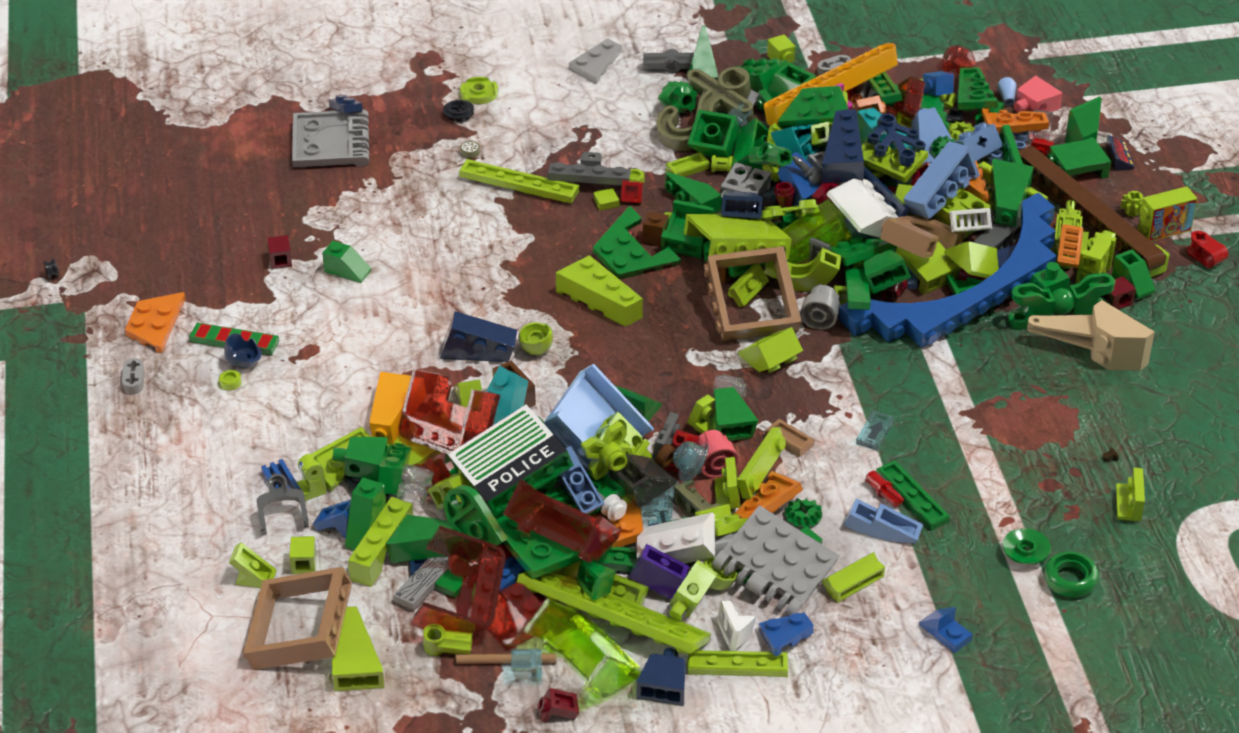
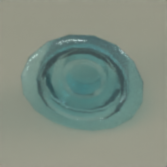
[673,441,709,482]

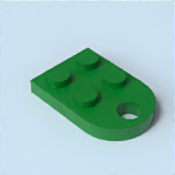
[443,485,508,561]

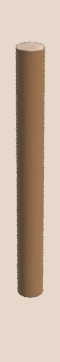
[456,653,556,665]

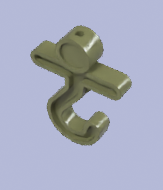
[656,67,754,151]

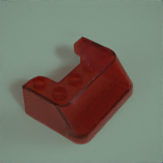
[398,369,500,454]

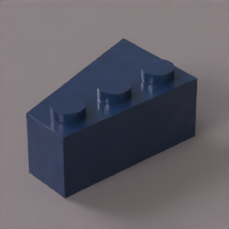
[440,311,517,362]

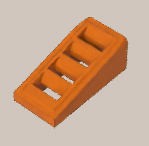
[1057,224,1083,268]

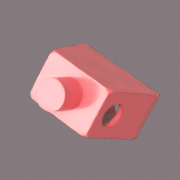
[1013,76,1062,114]

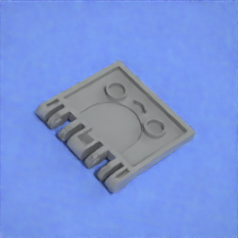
[292,109,369,167]
[711,505,839,616]

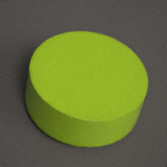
[630,169,645,184]
[219,370,242,391]

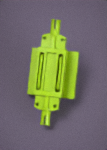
[1050,200,1089,269]

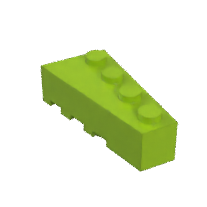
[556,255,643,327]

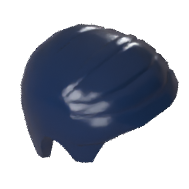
[224,333,262,368]

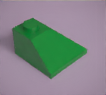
[1065,97,1102,143]

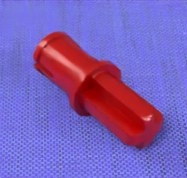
[865,470,904,507]

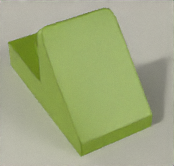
[229,542,277,588]

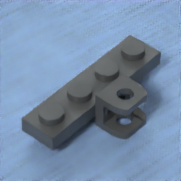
[548,152,631,185]

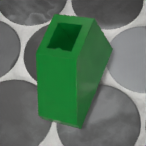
[1112,250,1155,299]

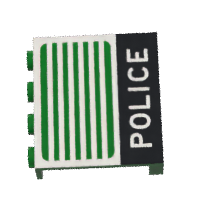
[448,405,574,517]

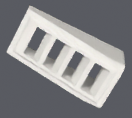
[950,208,992,232]

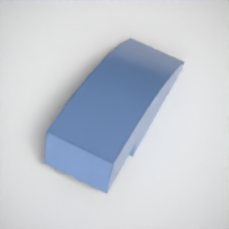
[843,498,923,543]

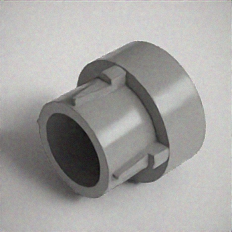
[800,284,840,330]

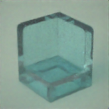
[511,649,542,685]

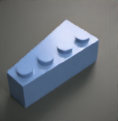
[904,141,980,219]

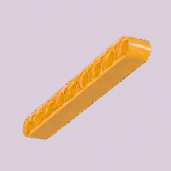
[764,43,898,125]

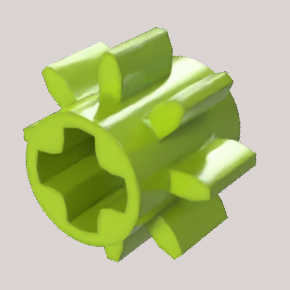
[1120,191,1143,217]

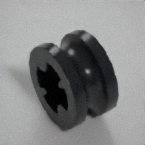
[43,258,59,279]

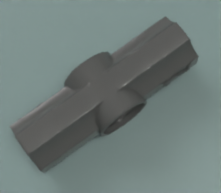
[643,49,694,74]

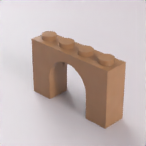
[880,215,965,258]

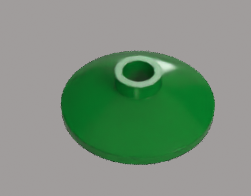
[1003,528,1051,565]

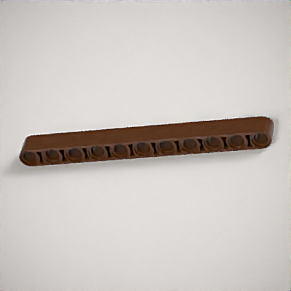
[1018,146,1166,271]

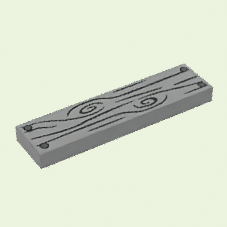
[393,542,466,610]

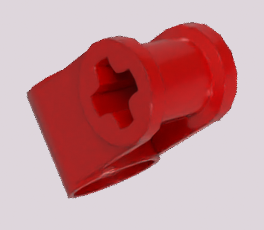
[1187,230,1229,268]

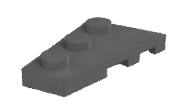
[649,412,681,476]

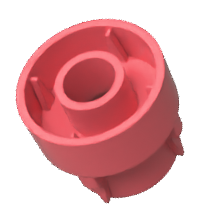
[695,430,739,478]

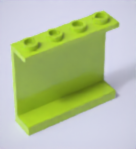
[684,214,792,259]

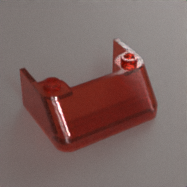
[503,479,622,563]
[410,526,506,633]

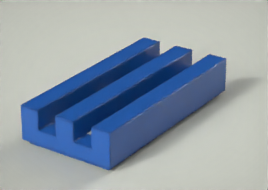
[261,459,300,490]

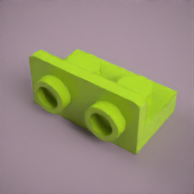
[715,457,740,510]
[1116,468,1145,521]
[695,504,748,536]

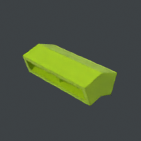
[821,552,885,603]

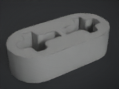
[817,55,851,76]
[122,358,145,395]

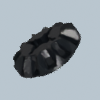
[443,100,474,122]

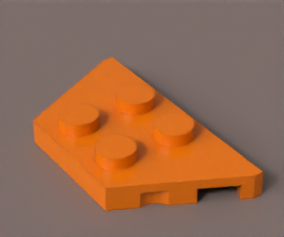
[125,292,185,353]
[587,500,643,548]

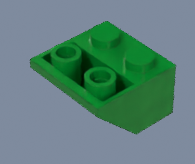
[768,62,816,99]

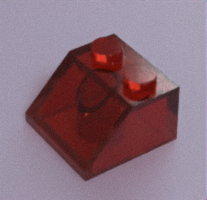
[480,582,548,651]

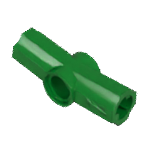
[747,141,793,167]

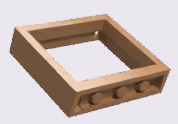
[704,246,801,342]
[243,567,352,670]

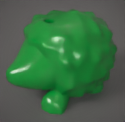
[658,81,697,114]

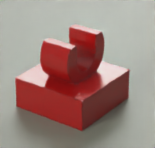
[621,180,643,203]

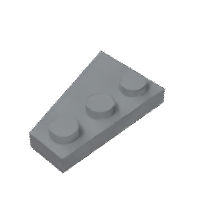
[569,38,622,84]

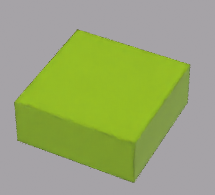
[593,188,619,211]

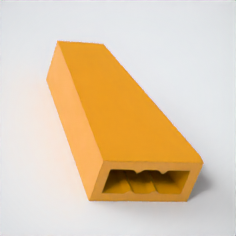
[369,371,425,444]

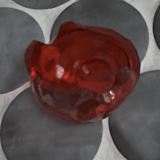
[942,45,976,74]

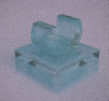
[727,103,752,127]

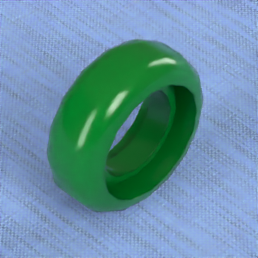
[1045,551,1098,598]

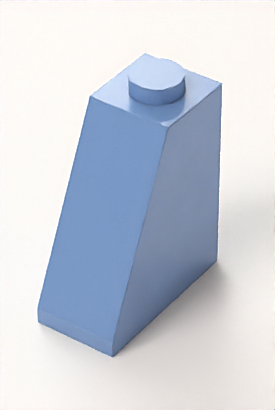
[911,107,952,152]

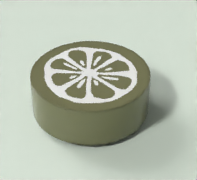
[460,141,480,159]

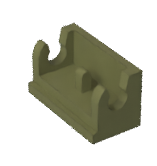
[674,480,719,517]

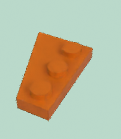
[982,109,1049,134]

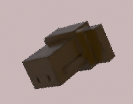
[1103,447,1119,462]

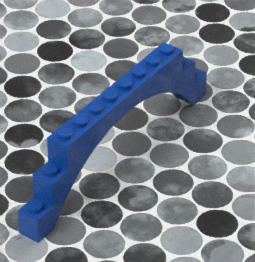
[839,193,1056,348]

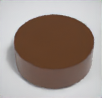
[655,444,676,468]

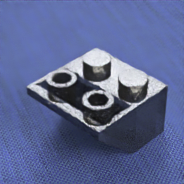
[608,453,677,508]

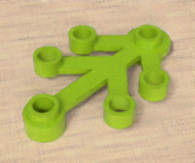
[761,200,820,220]

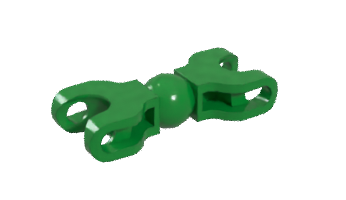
[1008,273,1115,330]

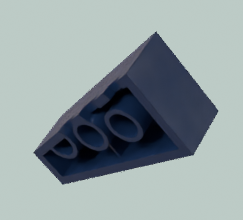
[822,109,864,183]

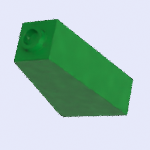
[990,159,1033,227]

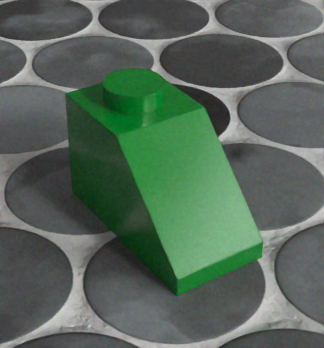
[322,241,371,283]

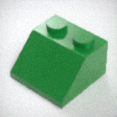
[688,109,740,159]

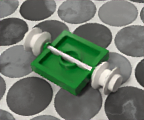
[559,471,627,521]

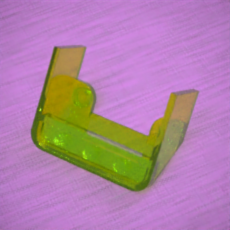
[524,599,642,699]

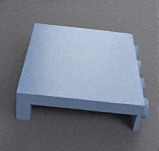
[544,364,654,482]

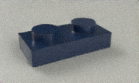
[329,95,363,113]

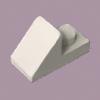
[717,601,756,651]

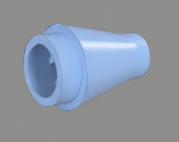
[997,77,1016,106]

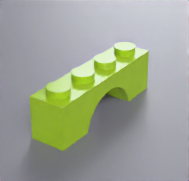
[348,497,414,587]

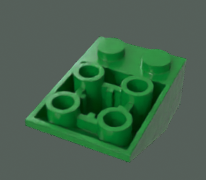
[734,58,787,93]

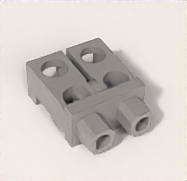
[721,162,772,207]

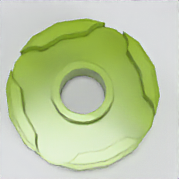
[460,76,498,105]

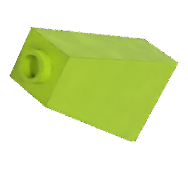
[332,606,385,692]

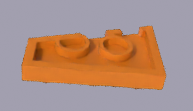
[734,471,803,518]

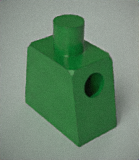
[864,250,911,294]
[1030,262,1070,292]
[332,437,388,482]

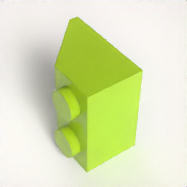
[738,327,803,373]

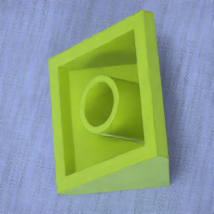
[944,242,999,278]

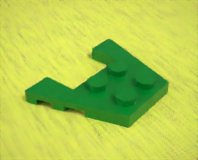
[592,206,680,279]

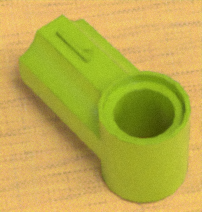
[423,624,473,656]

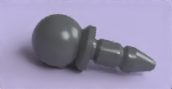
[792,156,822,185]

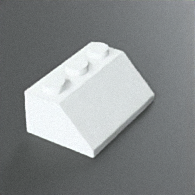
[826,179,898,237]
[637,512,715,563]

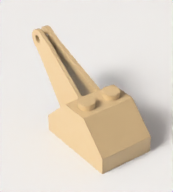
[1027,300,1154,371]

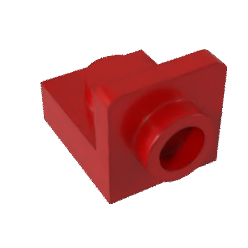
[1031,138,1054,157]

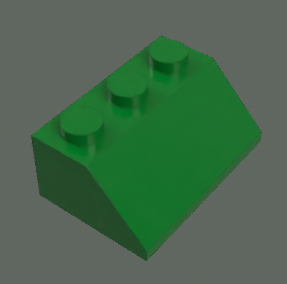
[732,118,773,181]

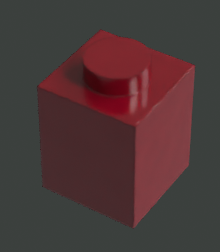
[267,235,292,269]

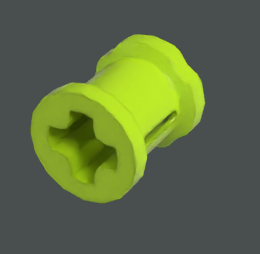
[711,155,733,174]

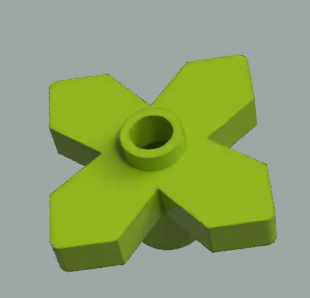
[580,421,634,480]

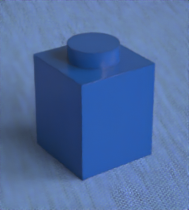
[922,71,954,96]

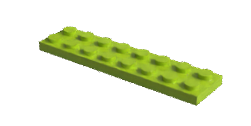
[516,571,712,654]

